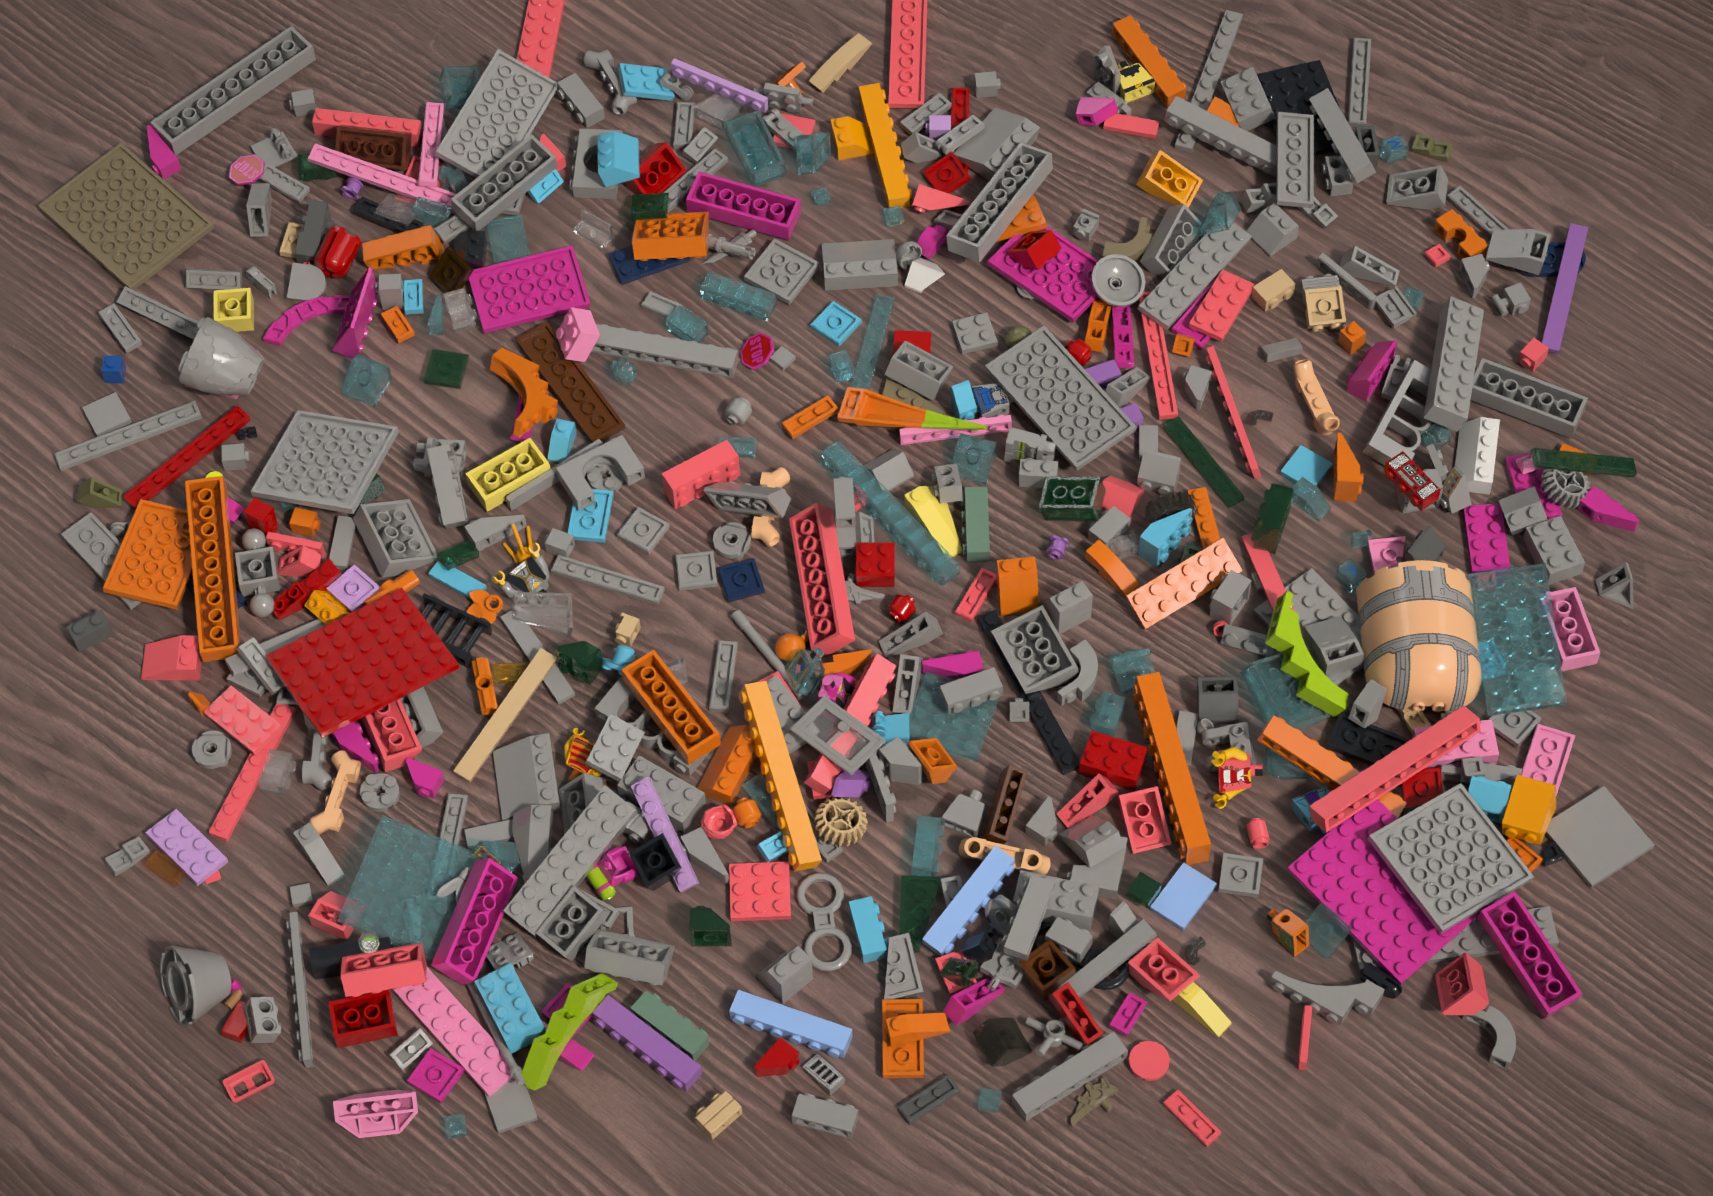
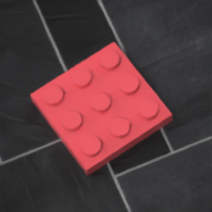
[729,861,791,922]

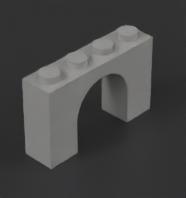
[570,129,623,199]
[556,435,645,511]
[833,477,856,557]

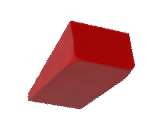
[221,1001,248,1043]

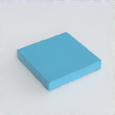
[810,301,862,347]
[1280,445,1333,493]

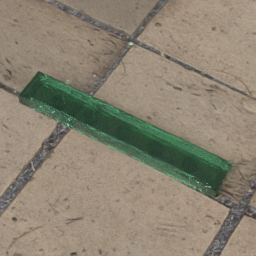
[1163,416,1244,509]
[1530,448,1637,477]

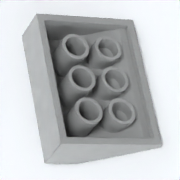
[954,108,1040,181]
[822,239,898,291]
[353,499,439,578]
[991,605,1079,694]
[493,733,561,821]

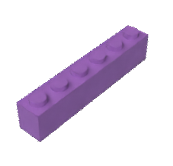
[592,995,702,1092]

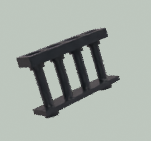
[421,593,492,668]

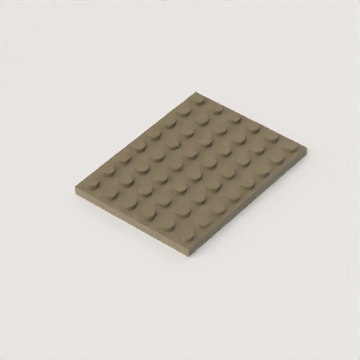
[38,143,215,290]

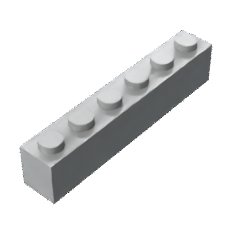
[1309,88,1376,183]
[1012,1031,1128,1122]

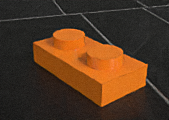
[381,306,415,343]

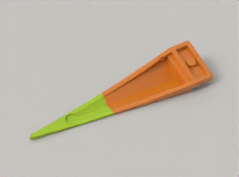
[837,387,987,430]

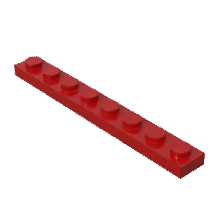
[123,406,251,511]

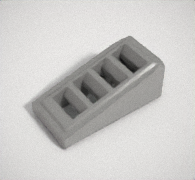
[802,1054,845,1096]

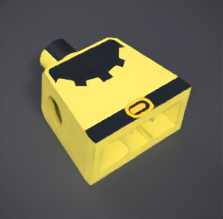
[1118,61,1155,103]

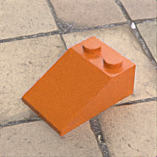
[1334,432,1364,502]

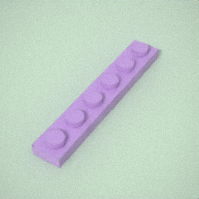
[671,58,768,113]
[631,777,700,893]

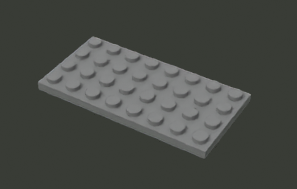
[435,49,558,178]
[985,326,1136,471]

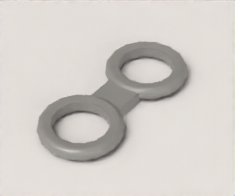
[797,873,852,971]

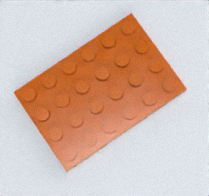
[103,499,193,610]

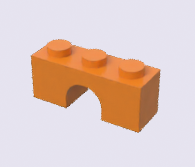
[1433,209,1488,259]

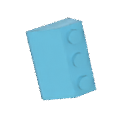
[597,131,640,187]

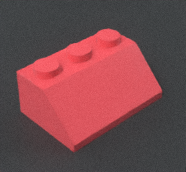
[1435,952,1489,1015]

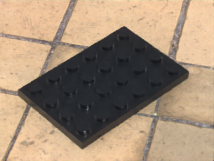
[1257,60,1341,156]

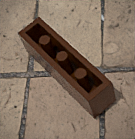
[982,764,1027,845]

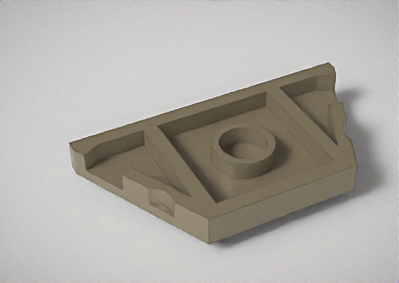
[883,376,945,429]

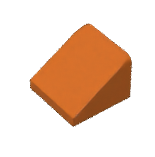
[188,692,211,715]

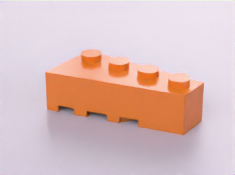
[362,225,444,270]

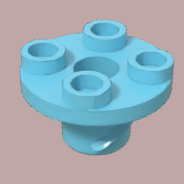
[601,645,636,675]

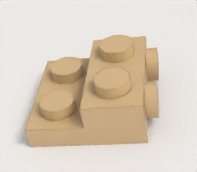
[1304,286,1346,332]

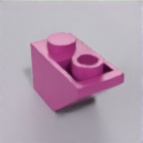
[1075,97,1118,126]

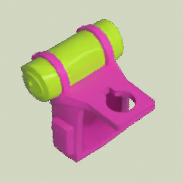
[586,846,638,901]

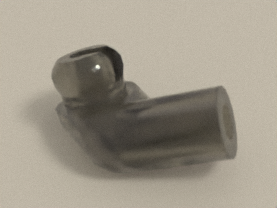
[1247,410,1273,425]
[1185,937,1206,965]

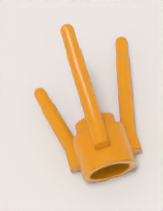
[503,524,534,565]

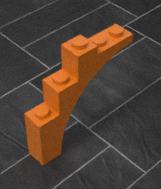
[490,347,558,438]

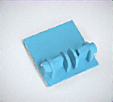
[871,711,910,752]

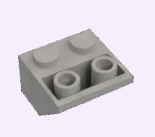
[879,737,922,785]

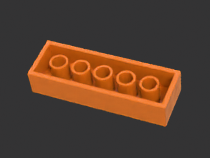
[621,650,721,765]

